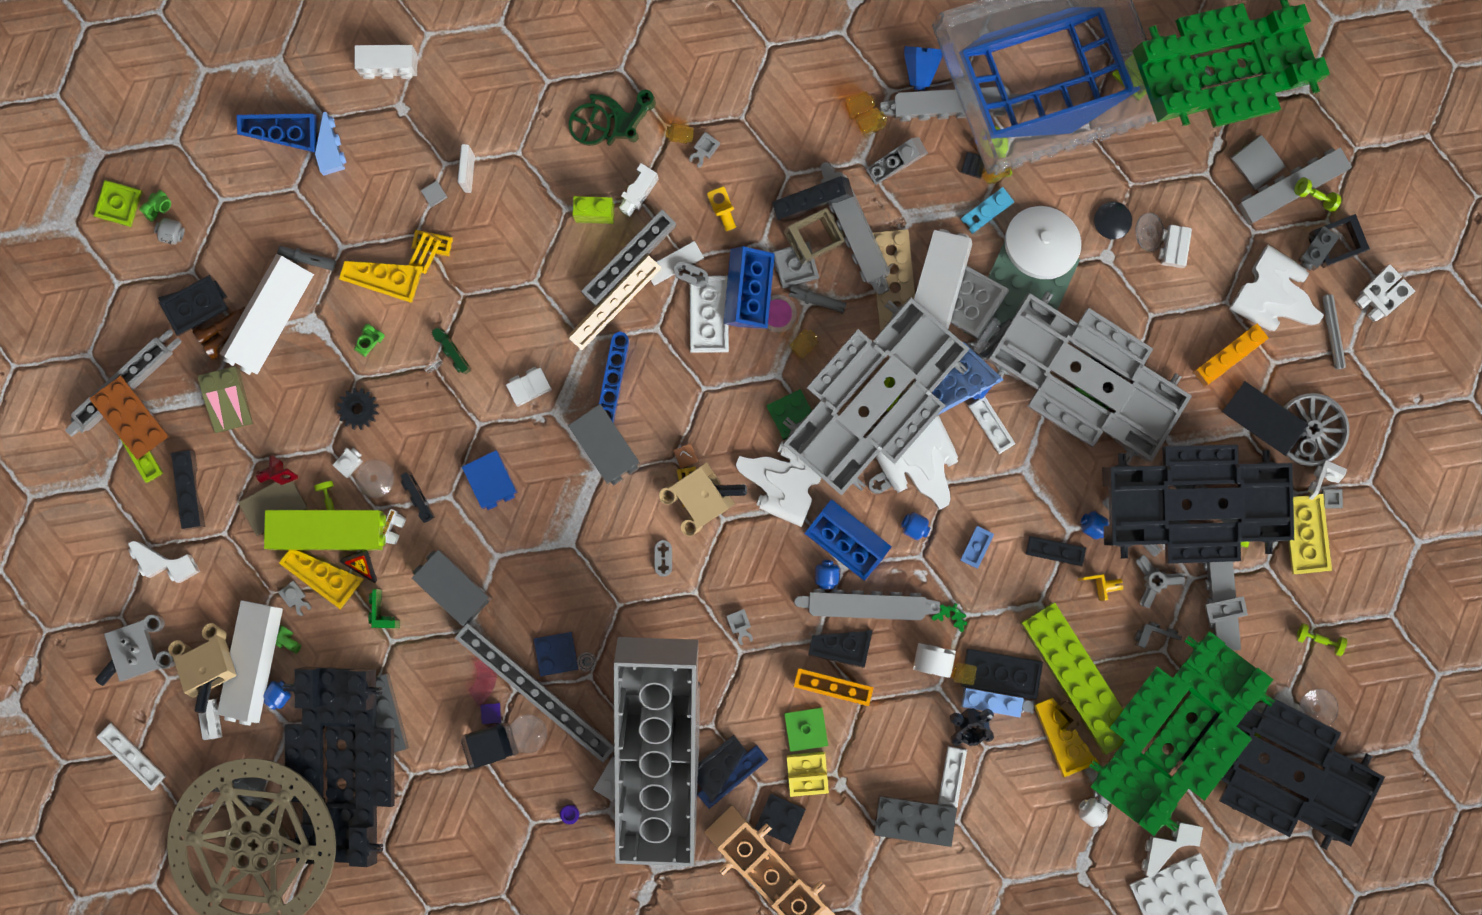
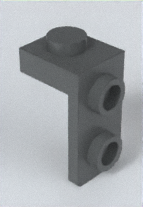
[1298,227,1339,271]
[1134,621,1182,648]

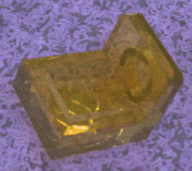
[951,663,977,685]

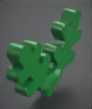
[932,603,967,632]

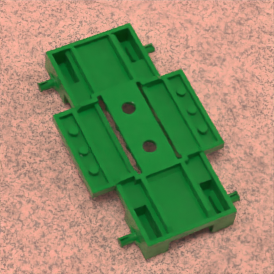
[1132,0,1330,128]
[1089,631,1275,836]

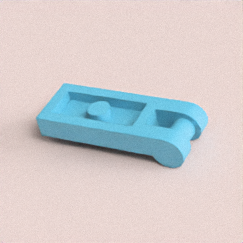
[961,187,1014,234]

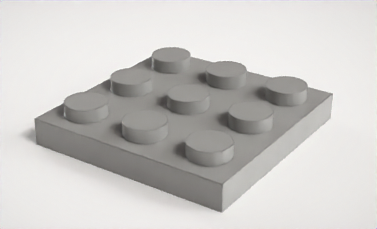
[950,266,1009,339]

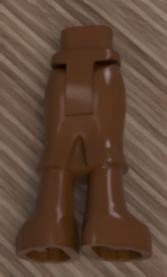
[192,306,245,361]

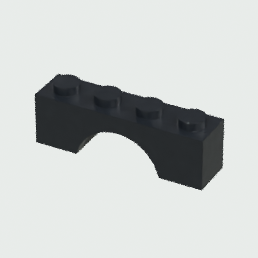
[772,176,854,222]
[171,450,205,530]

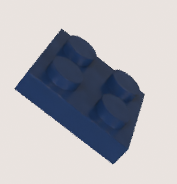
[534,632,579,677]

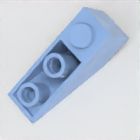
[315,112,347,176]

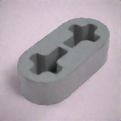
[674,262,709,287]
[869,472,892,494]
[655,540,672,577]

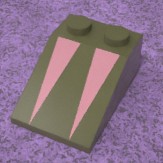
[198,366,253,433]

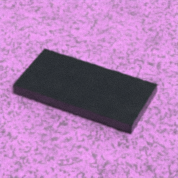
[1222,381,1309,456]
[961,648,1043,700]

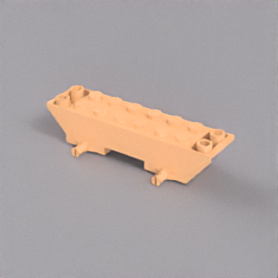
[704,805,836,915]

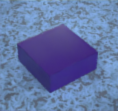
[480,703,502,724]

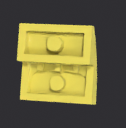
[786,752,829,797]

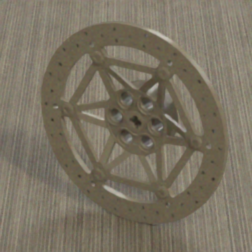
[167,758,336,915]

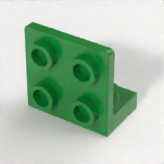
[368,589,400,629]

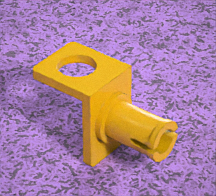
[707,186,737,231]
[1077,574,1123,601]

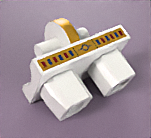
[383,509,406,544]

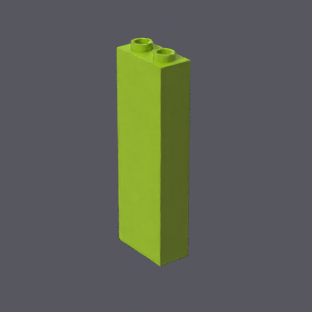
[264,510,386,550]

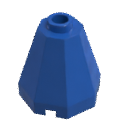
[903,46,943,90]

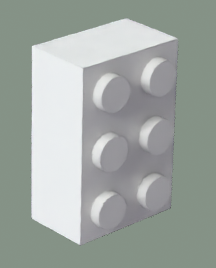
[355,45,417,79]

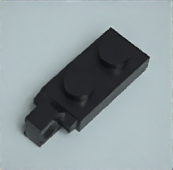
[400,472,435,523]

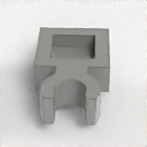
[689,132,720,168]
[278,581,312,616]
[727,609,753,645]

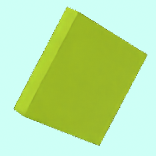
[93,180,142,227]

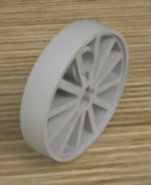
[1283,393,1349,466]

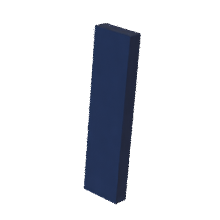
[697,745,769,809]

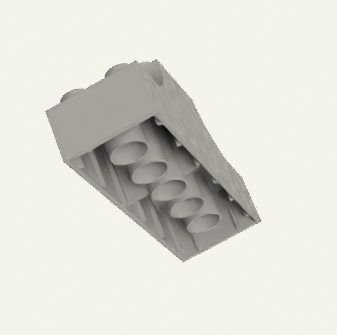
[614,637,700,866]

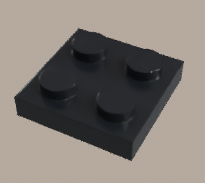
[755,793,806,845]

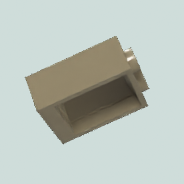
[784,208,845,265]

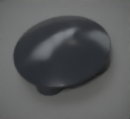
[1094,202,1132,240]

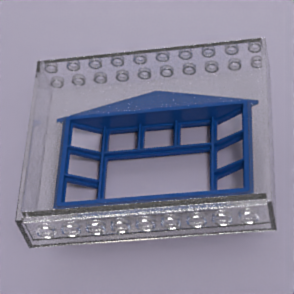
[932,0,1159,175]

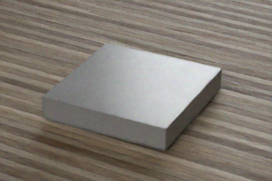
[772,242,819,289]

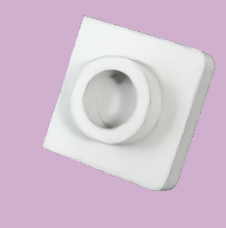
[333,447,363,478]

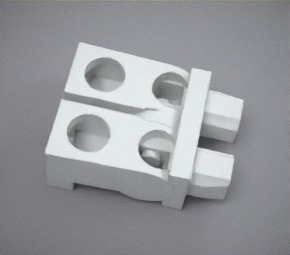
[619,163,659,217]
[1355,265,1415,322]

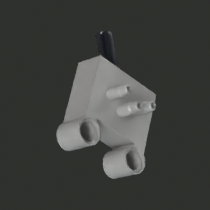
[95,615,175,686]

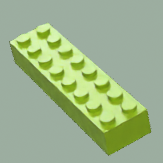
[1020,602,1125,755]

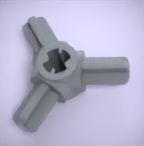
[1136,555,1185,608]

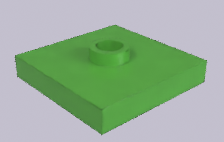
[784,707,828,752]

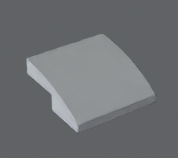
[1230,135,1285,190]

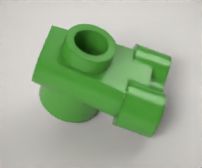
[139,190,171,222]
[354,323,385,357]
[275,625,301,654]

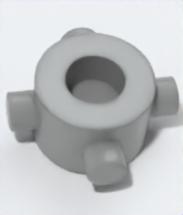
[1021,699,1035,714]

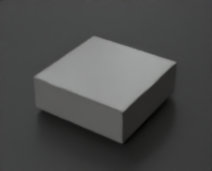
[421,181,448,208]
[1322,489,1343,509]

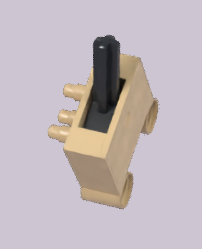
[659,463,747,536]
[168,623,237,714]

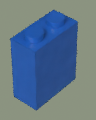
[462,450,518,510]

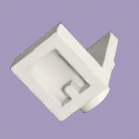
[1308,460,1347,500]

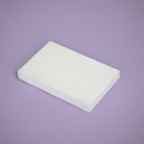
[458,144,475,193]

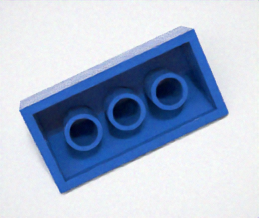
[723,246,775,329]
[804,499,892,581]

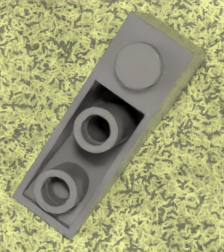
[866,137,928,185]

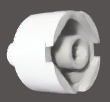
[913,643,956,678]

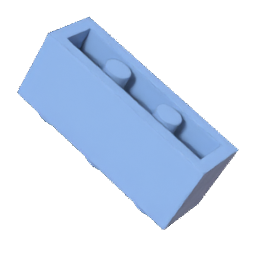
[961,687,1024,717]

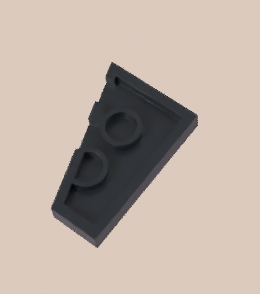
[808,630,873,668]
[697,735,747,802]

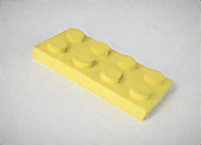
[1288,494,1332,575]

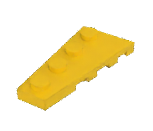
[339,261,424,303]
[279,550,364,610]
[1034,698,1099,777]

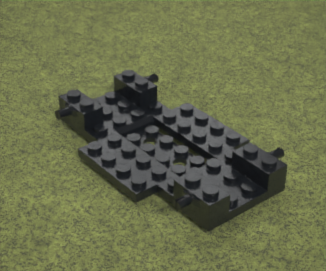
[1102,445,1294,564]
[283,666,395,867]
[1180,697,1385,850]

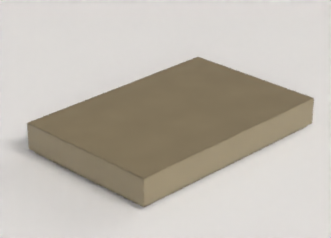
[238,475,308,536]

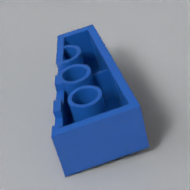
[237,114,318,153]

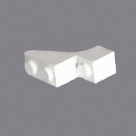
[128,541,200,583]
[1141,821,1203,877]

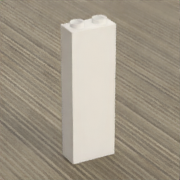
[914,229,972,329]
[220,254,314,375]
[217,600,283,726]

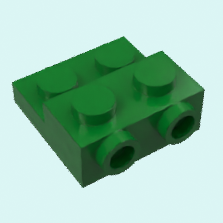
[766,389,812,440]

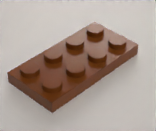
[89,375,169,460]

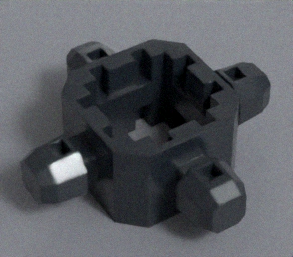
[950,708,994,746]

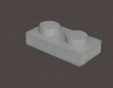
[1205,596,1248,624]

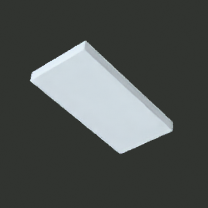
[690,276,729,353]

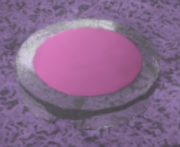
[767,295,797,333]

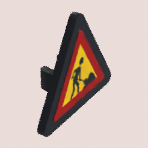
[340,550,377,583]

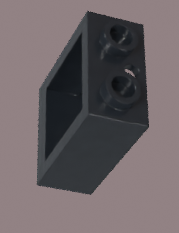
[1308,214,1370,268]

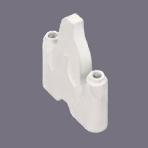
[1229,245,1324,331]
[876,416,958,510]
[736,441,821,527]

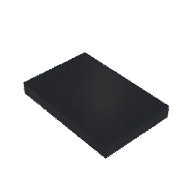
[159,275,228,336]

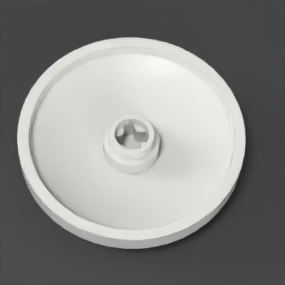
[1005,206,1081,279]

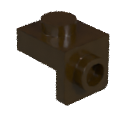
[1055,701,1082,732]

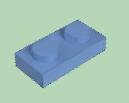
[960,526,994,569]

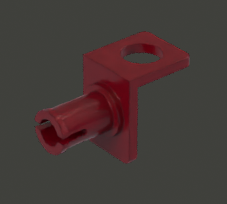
[256,455,298,485]

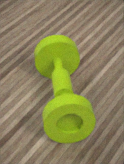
[1294,177,1341,212]
[314,481,335,510]
[1296,623,1347,656]

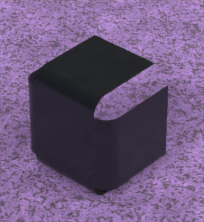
[461,722,519,770]

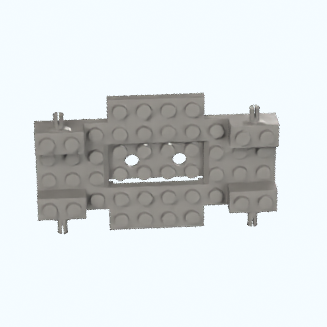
[986,291,1192,465]
[783,297,969,495]

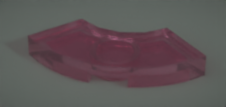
[468,660,497,706]

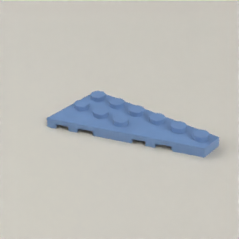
[932,342,1003,415]

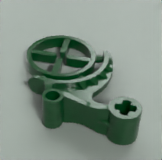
[569,89,656,146]

